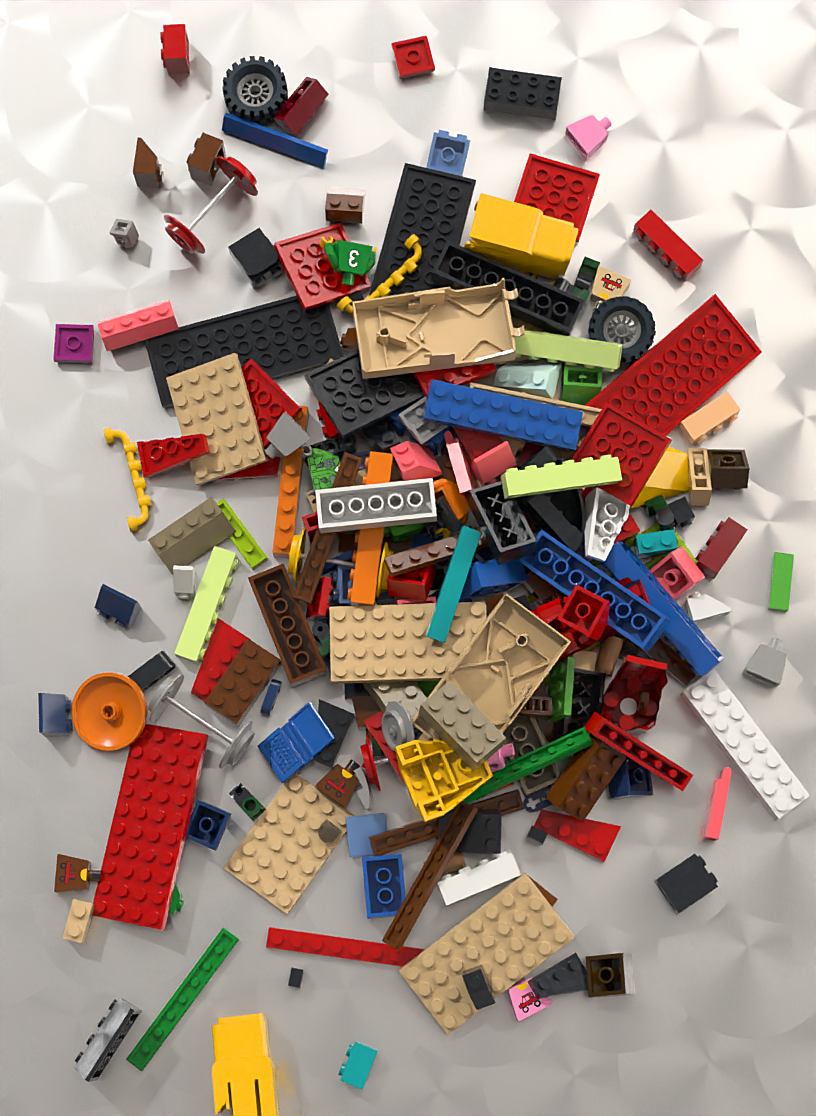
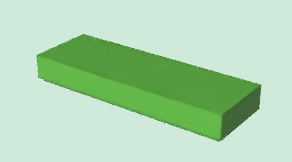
[768,552,794,612]

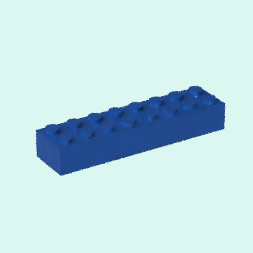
[422,380,583,452]
[519,530,671,653]
[601,541,725,677]

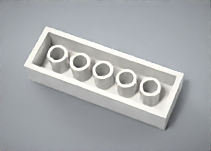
[315,478,437,533]

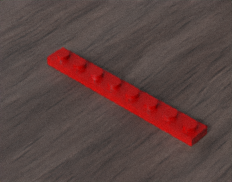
[266,927,425,967]

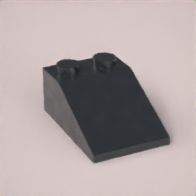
[438,809,502,854]

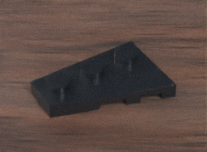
[527,953,588,999]

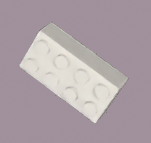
[437,851,521,907]

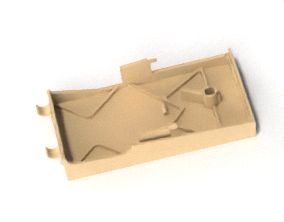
[352,278,525,379]
[411,593,571,741]

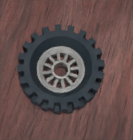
[222,56,288,126]
[588,296,656,363]

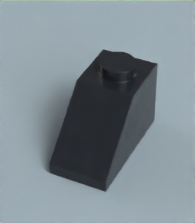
[462,965,496,1010]

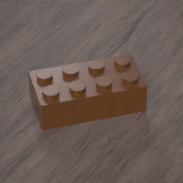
[205,638,282,727]
[545,732,627,822]

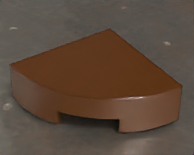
[638,692,649,715]

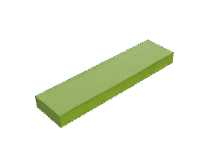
[217,498,268,570]

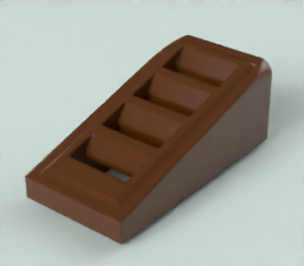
[518,695,552,720]

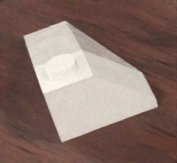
[584,487,630,562]

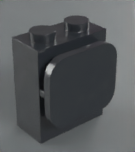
[228,227,284,288]
[654,854,718,915]

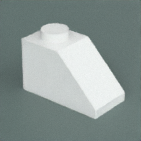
[173,565,197,599]
[685,593,731,623]

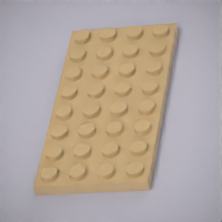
[329,602,487,684]
[399,873,575,1035]

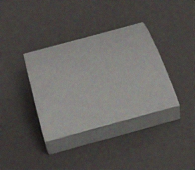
[398,397,448,445]
[354,767,373,811]

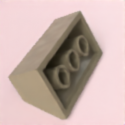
[148,497,236,575]

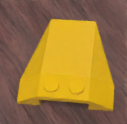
[629,447,689,508]
[395,740,493,822]

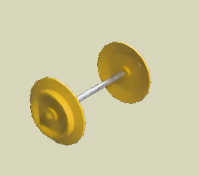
[288,528,394,597]

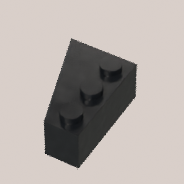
[358,416,401,454]
[314,699,356,770]

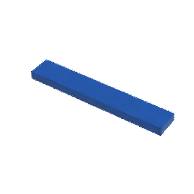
[222,113,328,168]

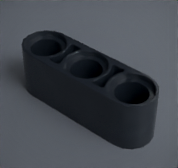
[303,434,358,467]
[127,650,176,693]

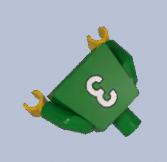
[320,236,377,286]

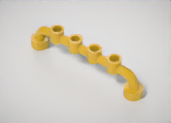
[337,234,422,314]
[103,427,151,532]

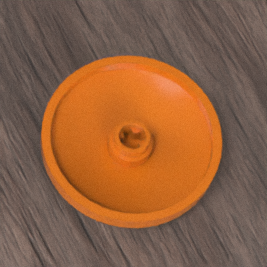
[71,672,148,751]

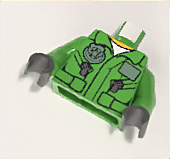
[299,444,340,504]

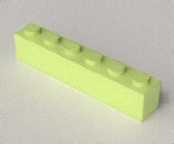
[514,329,623,371]
[501,455,622,499]
[174,546,239,664]

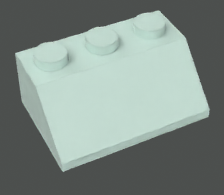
[493,362,561,399]

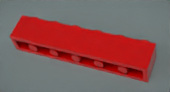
[584,712,693,791]

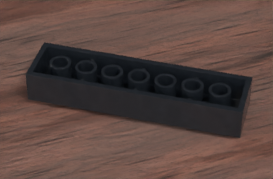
[431,240,585,336]

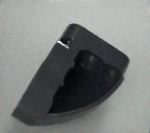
[515,444,585,552]

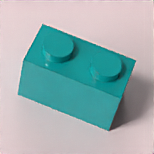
[634,530,678,558]
[338,1041,378,1090]

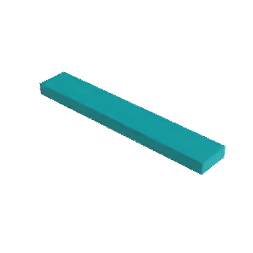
[425,526,481,643]

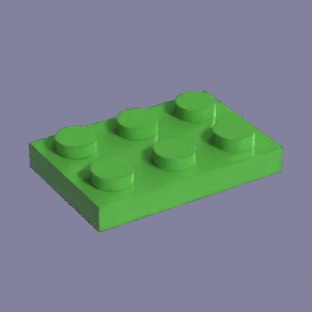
[547,657,575,722]

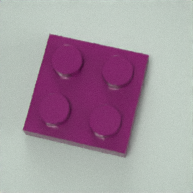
[53,324,94,363]

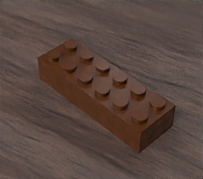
[248,563,328,688]

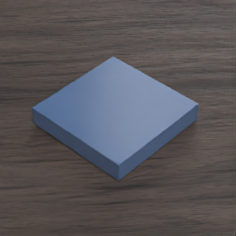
[345,813,387,857]

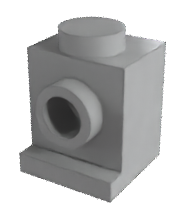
[109,219,139,248]

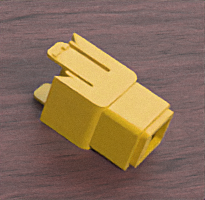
[464,193,578,280]
[211,1013,280,1116]

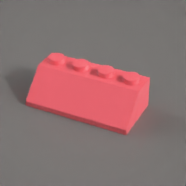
[98,300,179,351]

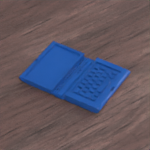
[257,701,335,783]

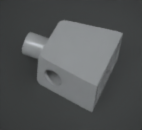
[265,411,311,459]
[743,637,787,687]

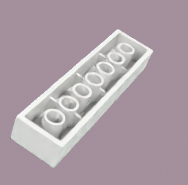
[680,669,810,821]

